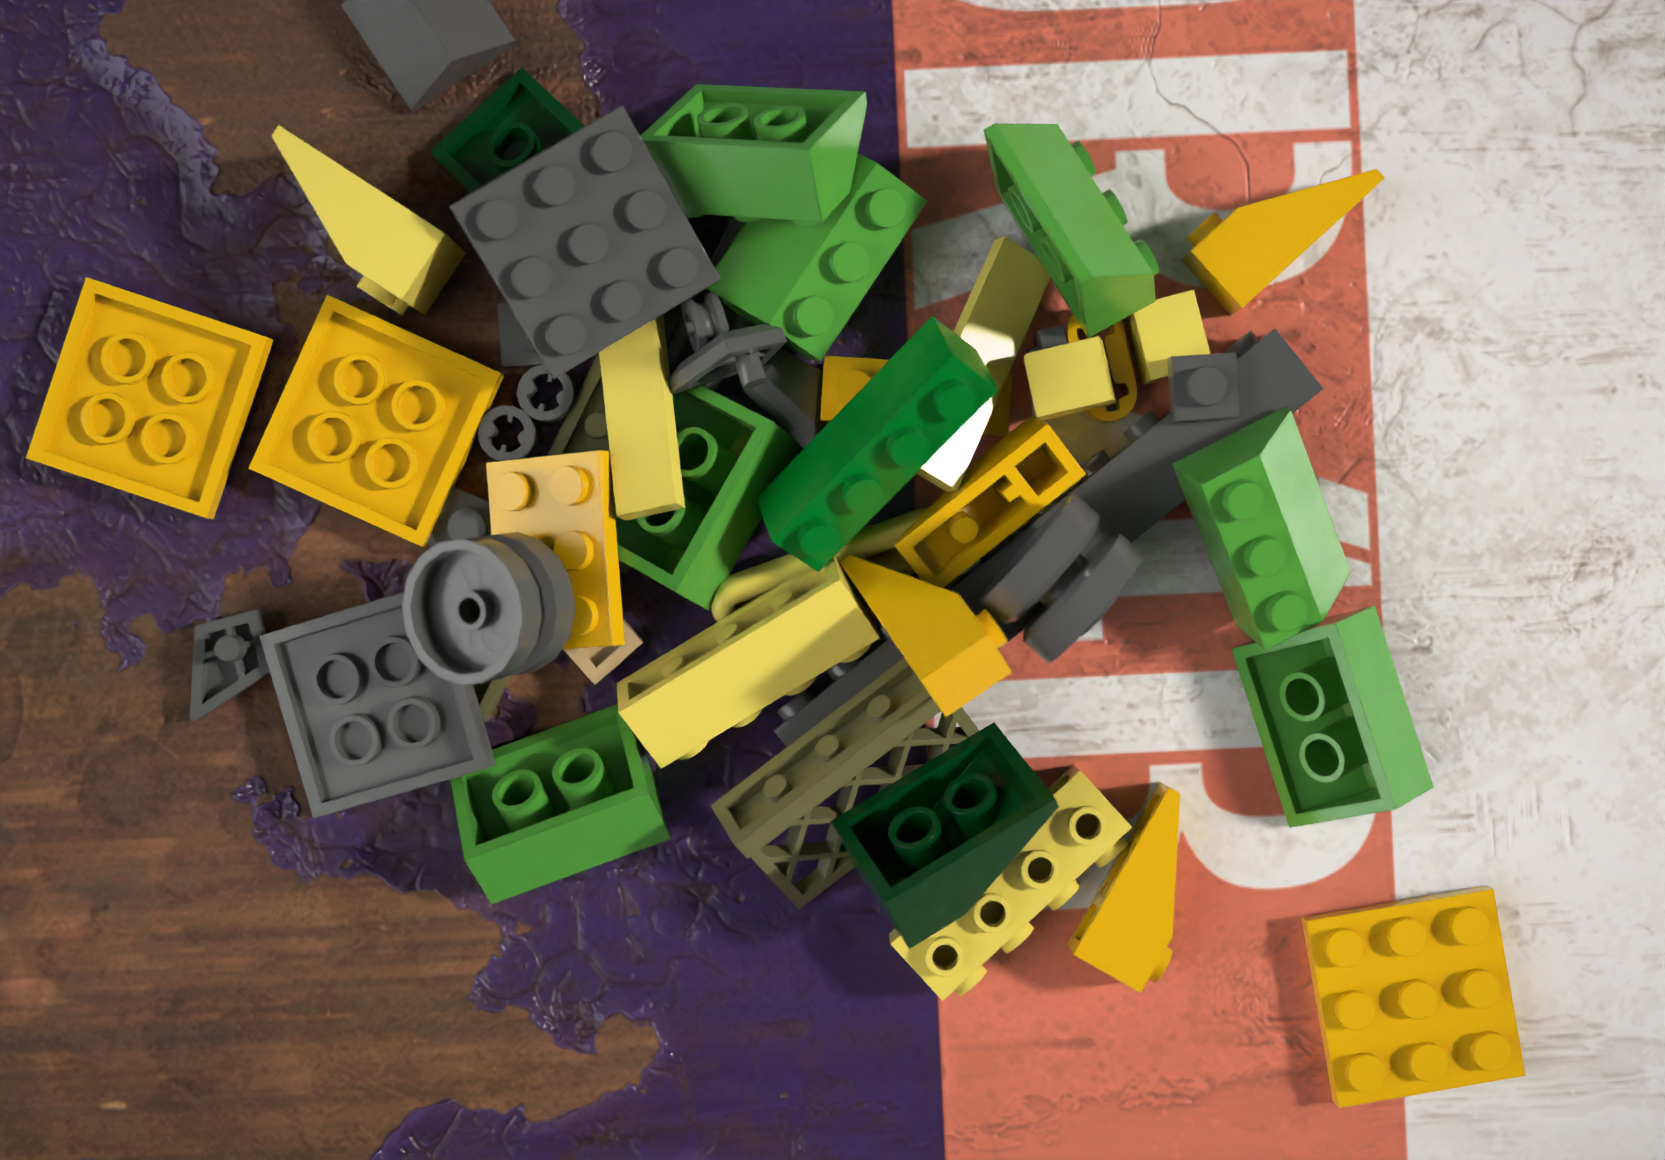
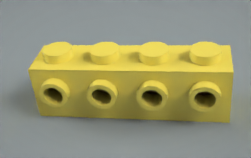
[617,556,880,769]
[889,765,1132,1001]

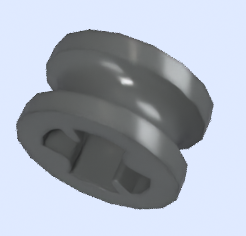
[681,292,729,352]
[517,364,577,423]
[478,405,539,461]

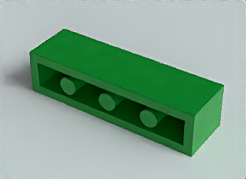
[756,316,999,572]

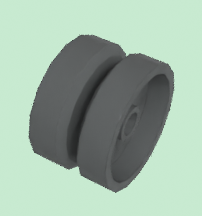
[978,494,1145,663]
[402,532,576,685]

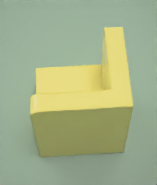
[1124,290,1211,385]
[1024,336,1117,420]

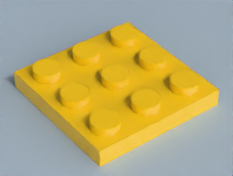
[26,277,273,519]
[248,295,505,547]
[1301,886,1526,1108]

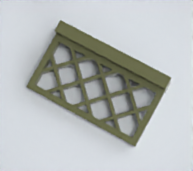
[711,657,979,909]

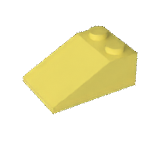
[272,125,466,316]

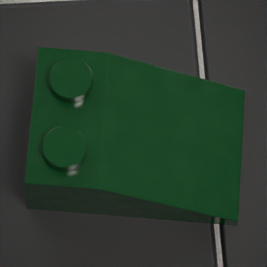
[430,68,584,194]
[831,722,1059,949]

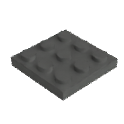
[449,105,721,379]
[259,592,496,819]

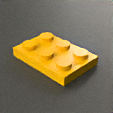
[486,450,625,649]

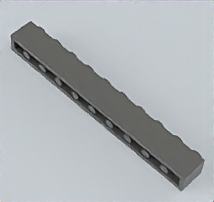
[774,329,1323,747]

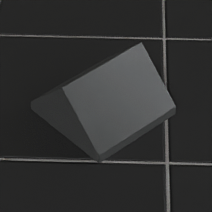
[341,0,517,112]

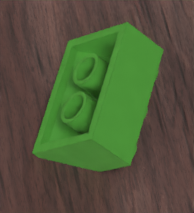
[640,84,867,226]
[984,123,1160,338]
[704,153,927,361]
[613,385,802,611]
[1172,406,1351,650]
[1231,605,1434,828]
[450,704,672,904]

